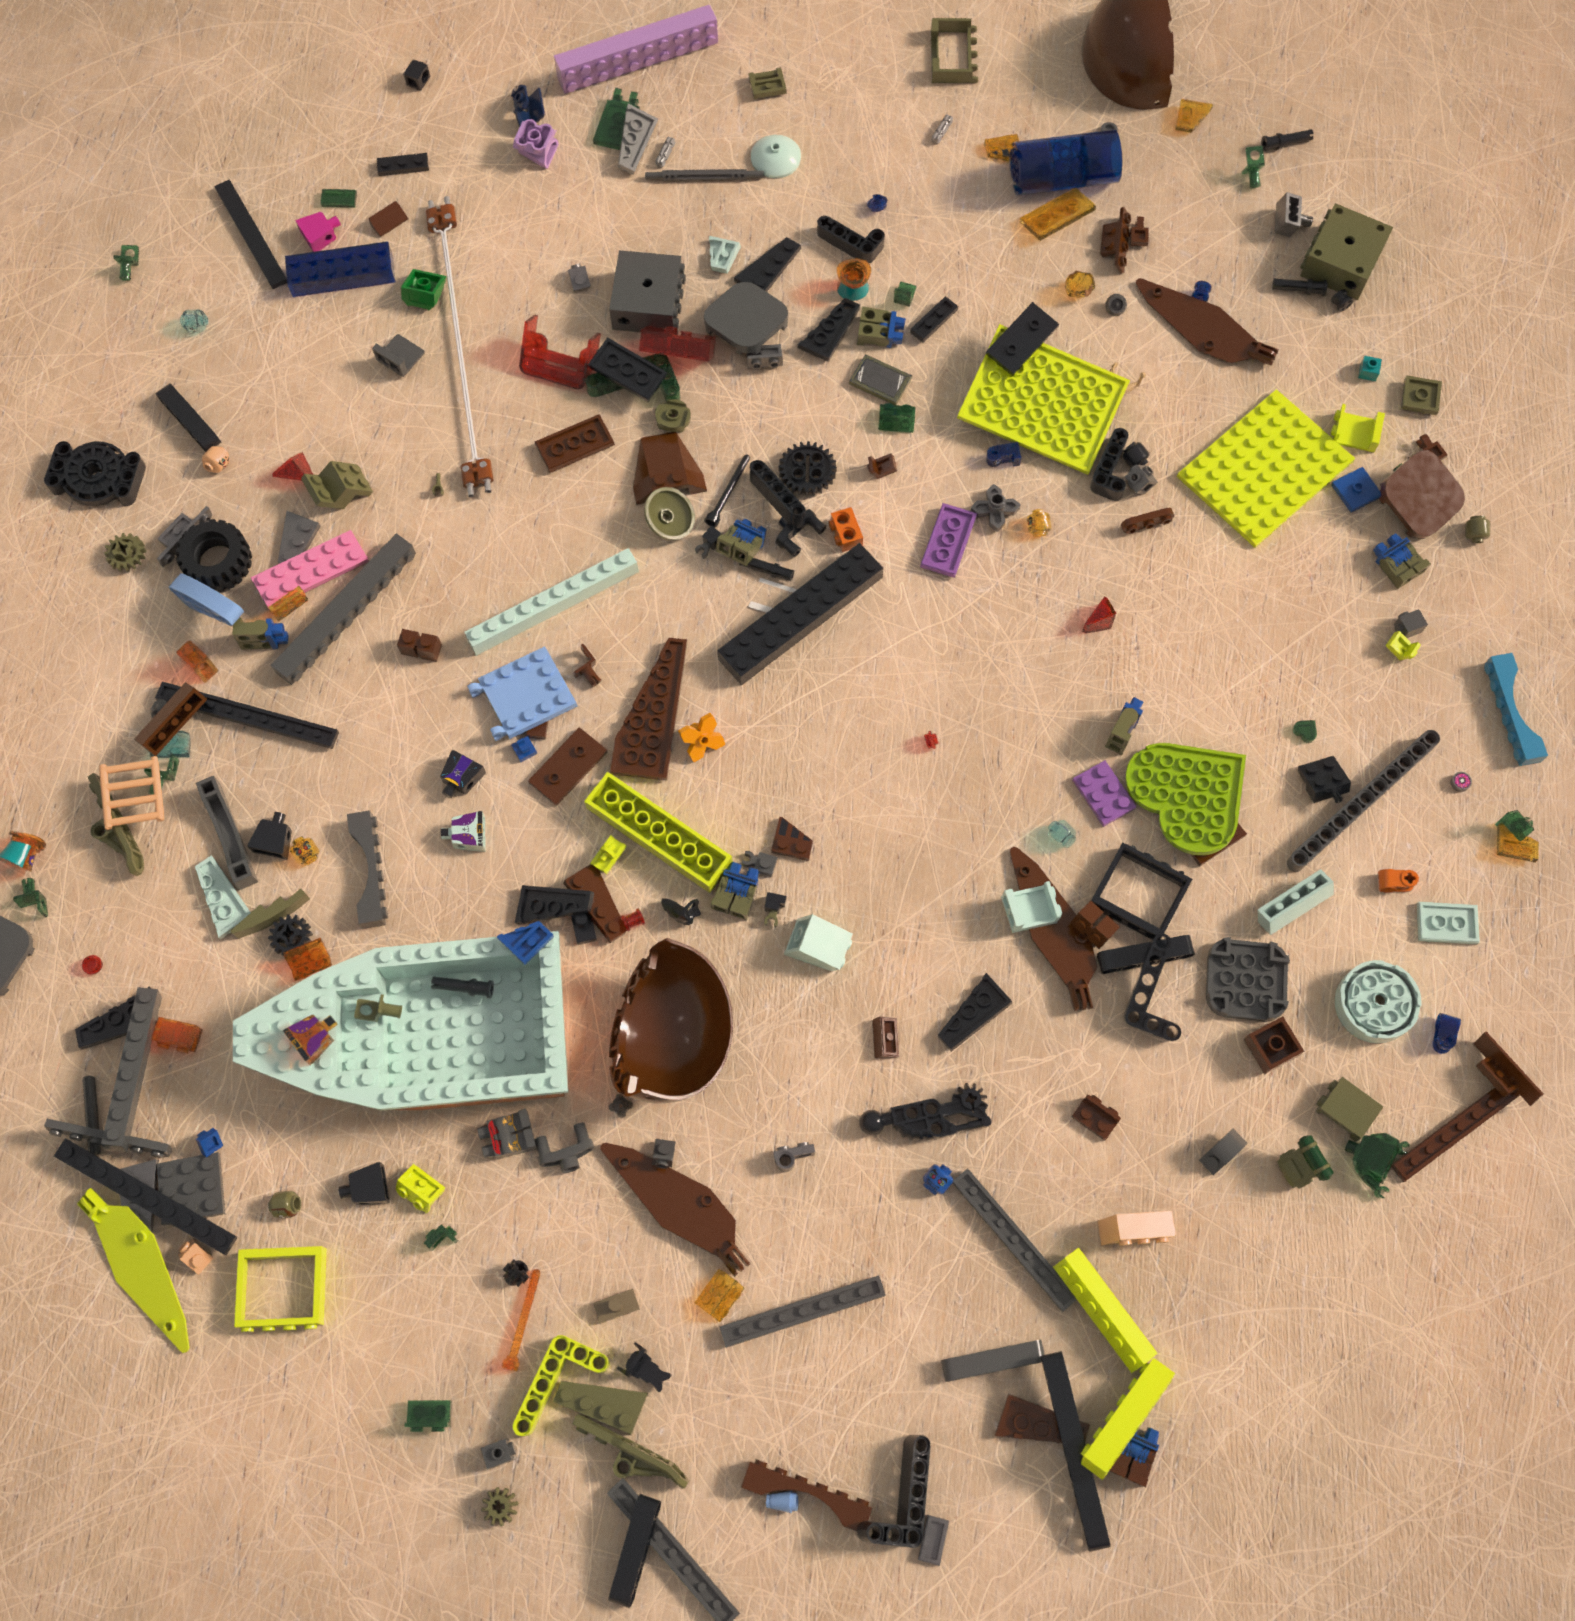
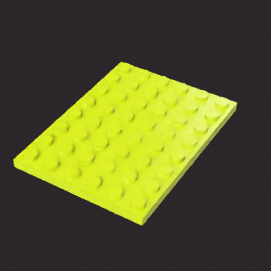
[957,324,1130,475]
[1177,389,1355,548]

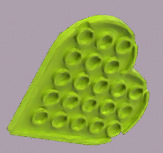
[1125,743,1246,855]

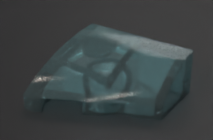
[150,731,190,758]

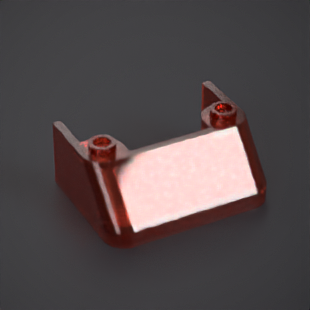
[519,314,601,389]

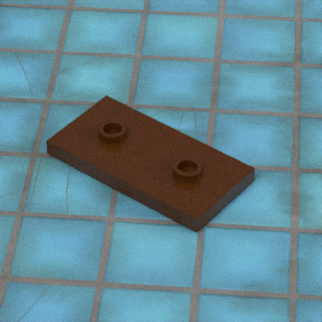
[535,414,615,473]
[528,727,608,806]

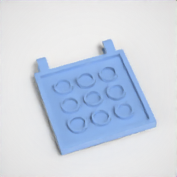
[467,646,578,741]

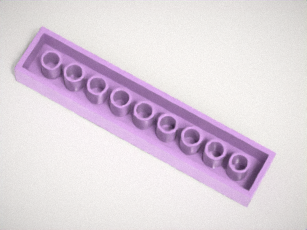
[554,4,718,94]

